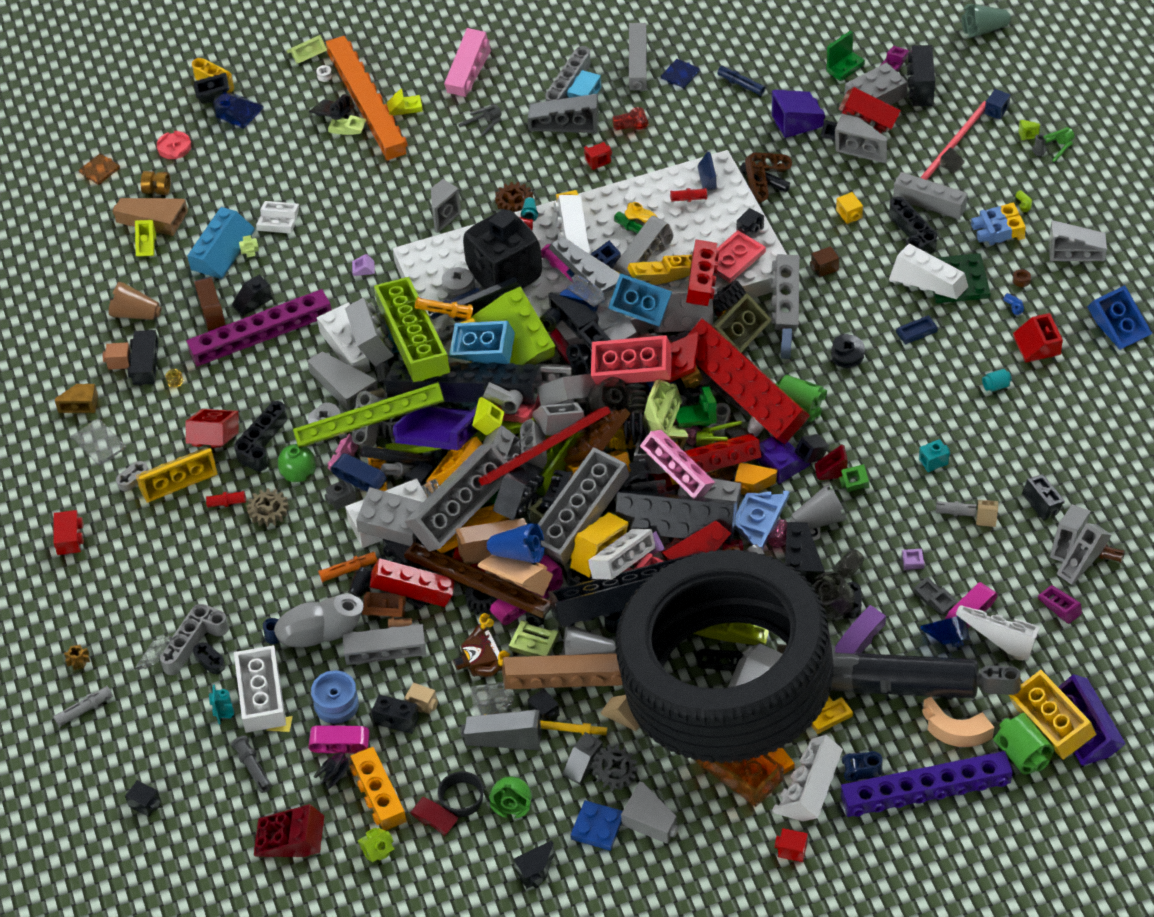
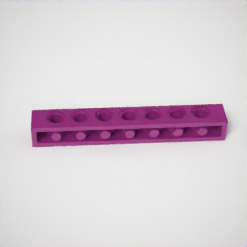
[186,289,331,367]

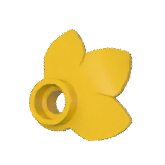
[624,202,658,223]

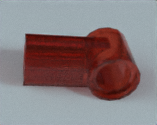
[612,107,649,131]

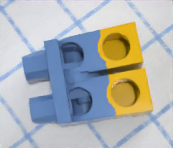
[971,202,1026,246]

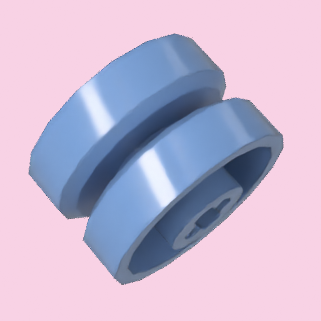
[311,670,359,724]

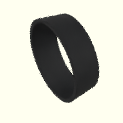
[438,771,484,817]

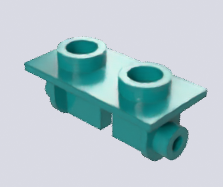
[209,684,235,724]

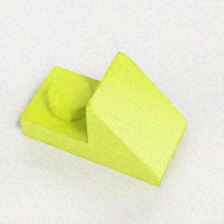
[387,88,423,116]
[135,220,157,257]

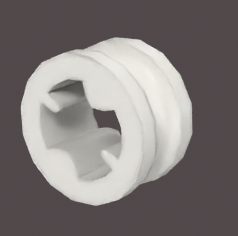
[316,65,332,82]

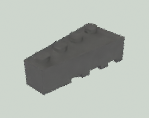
[528,94,599,133]

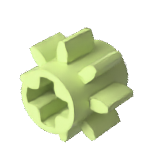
[239,235,259,258]

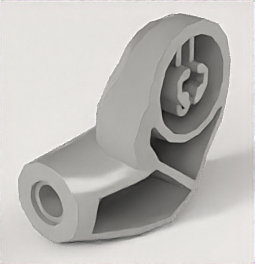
[274,594,364,647]

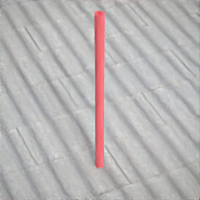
[920,101,986,180]

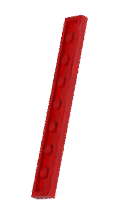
[479,406,611,486]

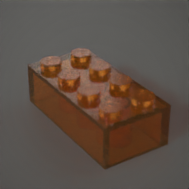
[692,755,784,807]

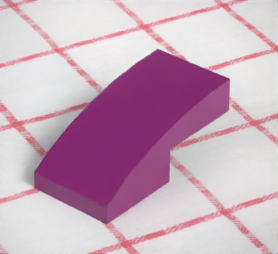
[880,45,909,72]

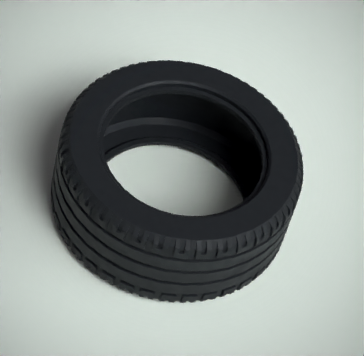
[615,550,834,763]

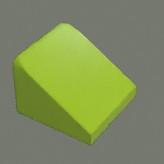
[1018,120,1040,141]

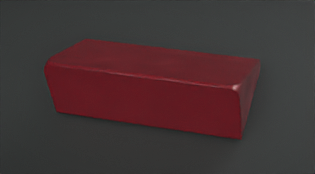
[548,328,570,365]

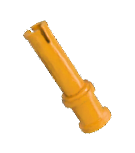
[415,297,473,320]

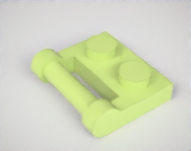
[509,620,560,656]

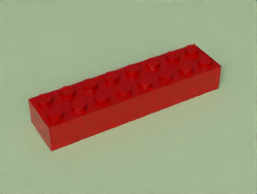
[687,318,810,444]

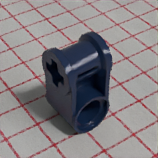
[841,751,883,781]

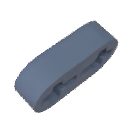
[781,328,792,359]

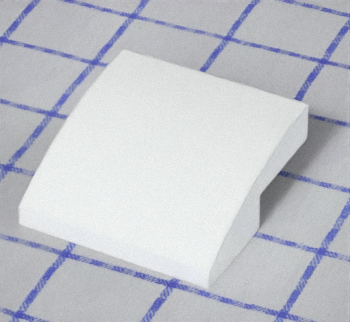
[256,201,299,233]

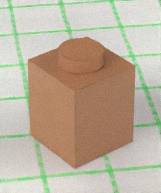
[103,343,131,370]

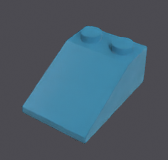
[608,273,672,327]
[449,321,515,364]

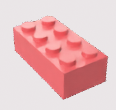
[591,335,672,386]

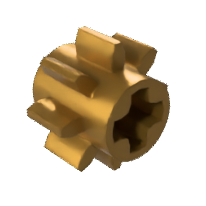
[64,644,90,670]

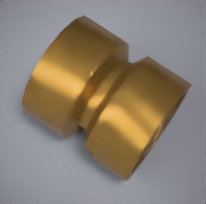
[141,171,171,195]

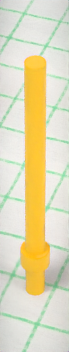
[484,714,607,736]

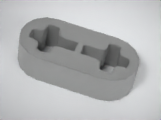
[116,461,149,492]

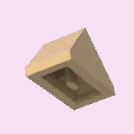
[976,499,998,527]
[601,695,640,731]

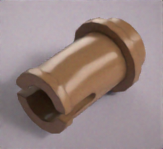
[388,617,412,628]

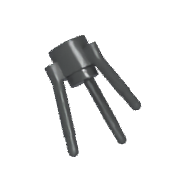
[458,104,502,136]

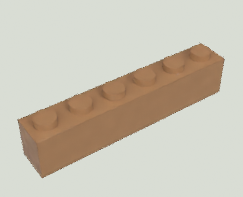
[502,654,623,689]

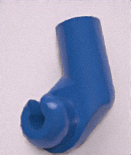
[1003,293,1024,315]

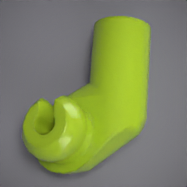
[1015,190,1033,212]

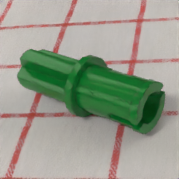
[614,211,643,234]

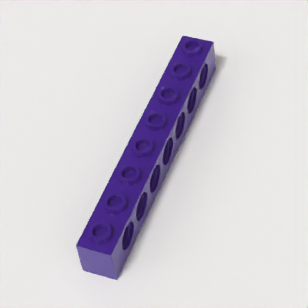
[840,751,1013,817]

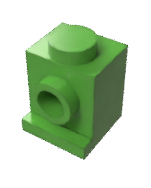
[839,464,870,492]

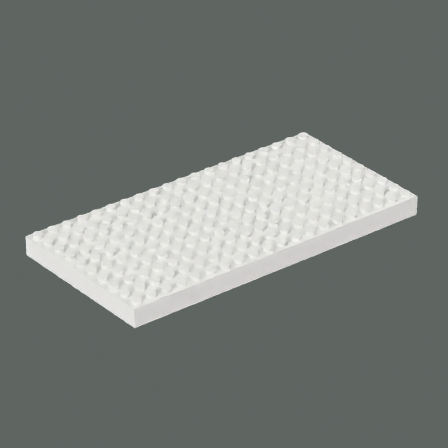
[393,150,790,363]

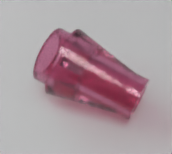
[768,519,787,548]

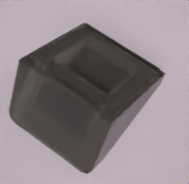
[940,147,965,173]

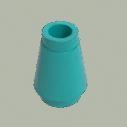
[520,197,538,222]

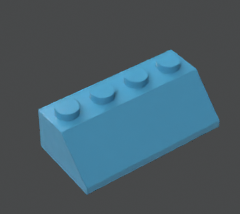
[187,207,255,279]

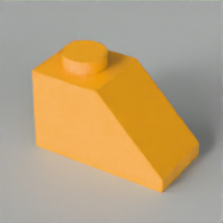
[735,463,777,495]

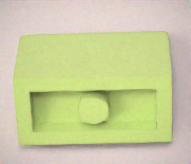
[286,35,327,64]

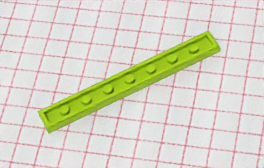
[293,383,445,448]

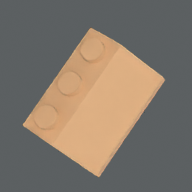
[477,555,553,596]

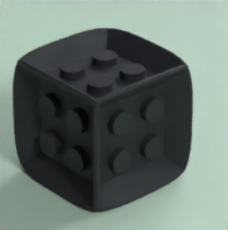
[463,210,542,289]

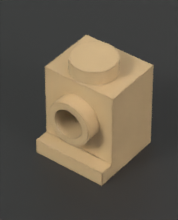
[404,682,438,714]

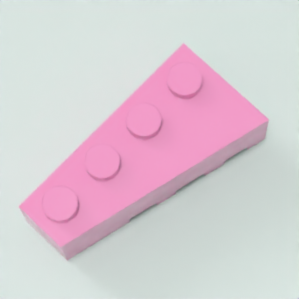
[444,28,491,97]

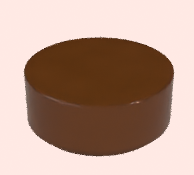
[1012,269,1031,287]

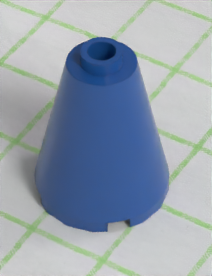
[487,523,545,563]

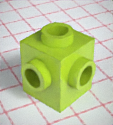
[358,828,394,862]

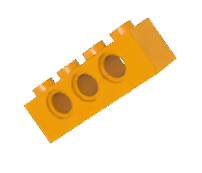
[349,747,407,831]

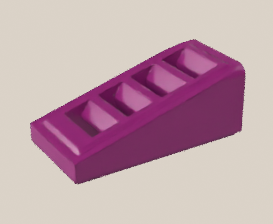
[1038,585,1082,624]

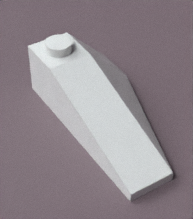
[956,605,1040,661]
[728,643,782,687]

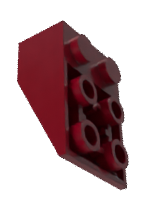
[254,804,324,857]

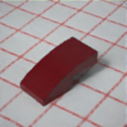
[410,796,459,836]

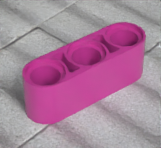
[945,582,998,633]
[308,726,370,754]

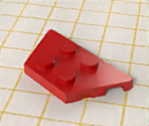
[654,332,700,383]

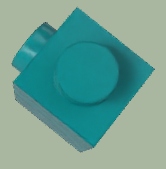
[919,439,950,472]

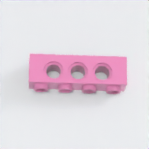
[640,430,715,499]

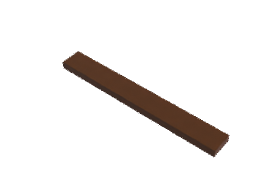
[404,542,551,618]

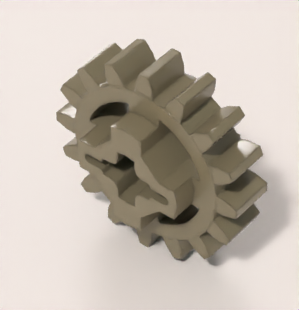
[246,488,289,527]

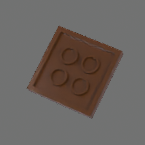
[563,408,630,465]

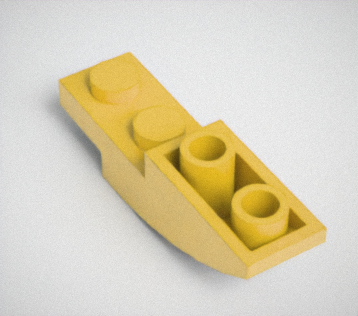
[627,255,692,285]

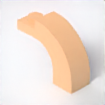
[922,697,994,747]

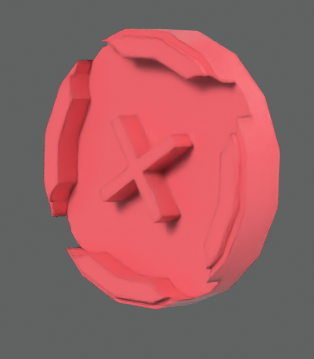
[157,131,191,159]

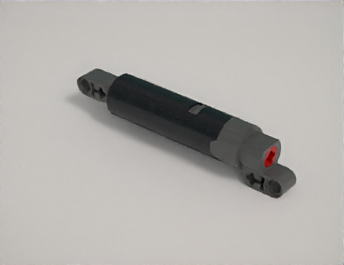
[831,644,1021,699]

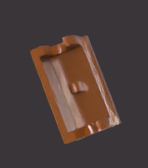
[362,592,406,617]

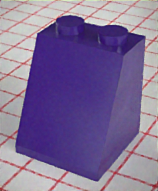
[772,90,825,138]

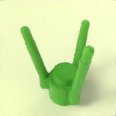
[1043,127,1075,162]

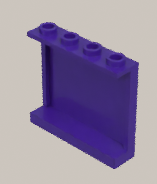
[393,406,478,451]

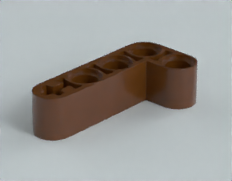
[194,276,226,332]

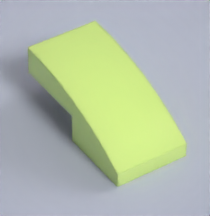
[328,115,366,135]

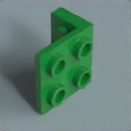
[826,30,865,81]
[675,387,717,428]

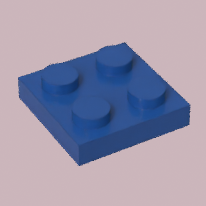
[570,800,623,851]

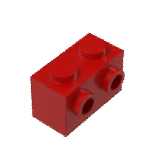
[54,510,84,555]

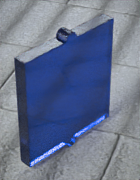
[661,59,700,88]

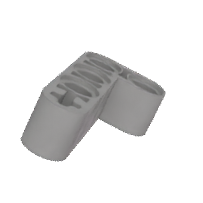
[614,216,674,277]
[160,604,229,675]

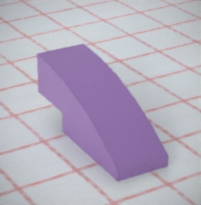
[835,605,886,654]

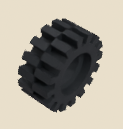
[713,280,746,312]
[465,586,498,615]

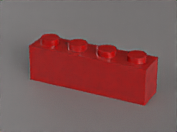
[370,558,454,607]

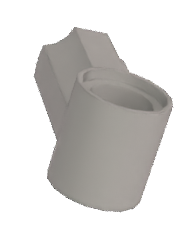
[483,383,523,414]

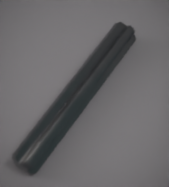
[361,445,435,466]

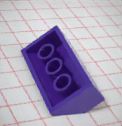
[1058,674,1126,766]

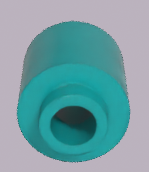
[982,369,1012,392]

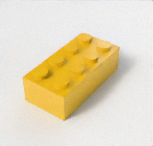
[1009,670,1096,760]

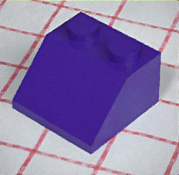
[756,436,810,484]

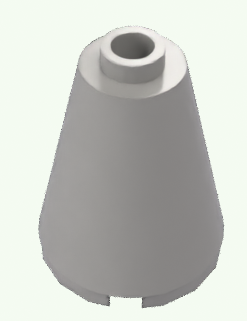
[790,485,847,530]
[562,626,616,655]

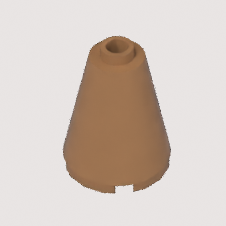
[109,282,162,320]

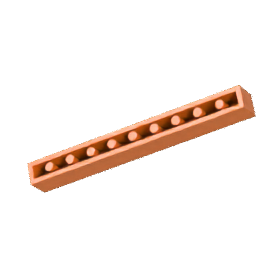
[326,36,408,161]

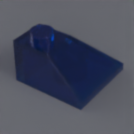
[213,92,264,129]

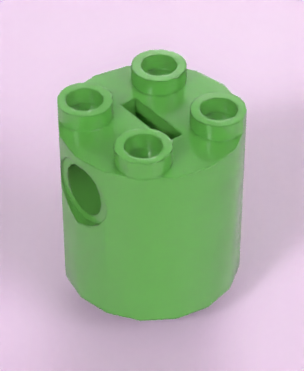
[776,375,827,422]
[993,713,1055,775]

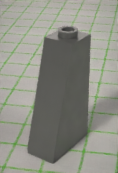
[461,710,542,750]

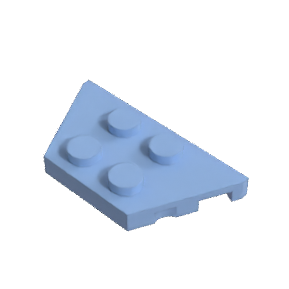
[735,491,789,549]

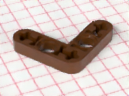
[745,152,792,204]

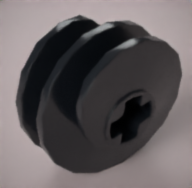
[831,334,865,368]
[624,411,644,445]
[313,752,350,790]

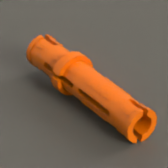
[318,551,378,583]

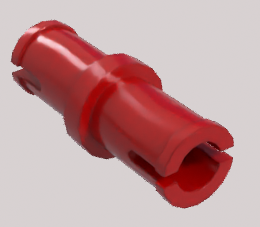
[670,188,707,202]
[206,491,246,508]

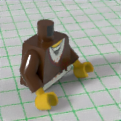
[453,613,510,677]

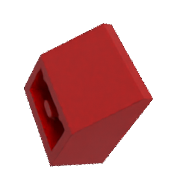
[1013,313,1063,363]

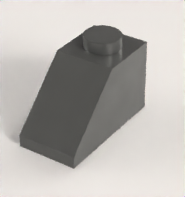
[563,732,603,785]

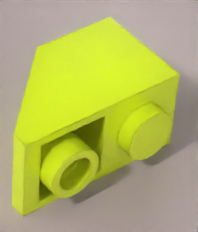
[472,397,504,436]

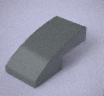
[912,577,958,614]

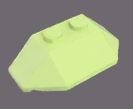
[643,379,682,436]

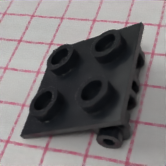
[309,94,355,120]

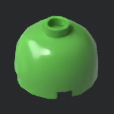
[278,444,316,482]
[489,776,532,818]

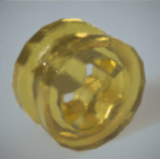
[165,369,183,387]

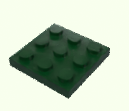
[933,253,991,304]

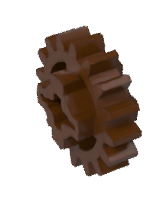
[495,182,533,212]

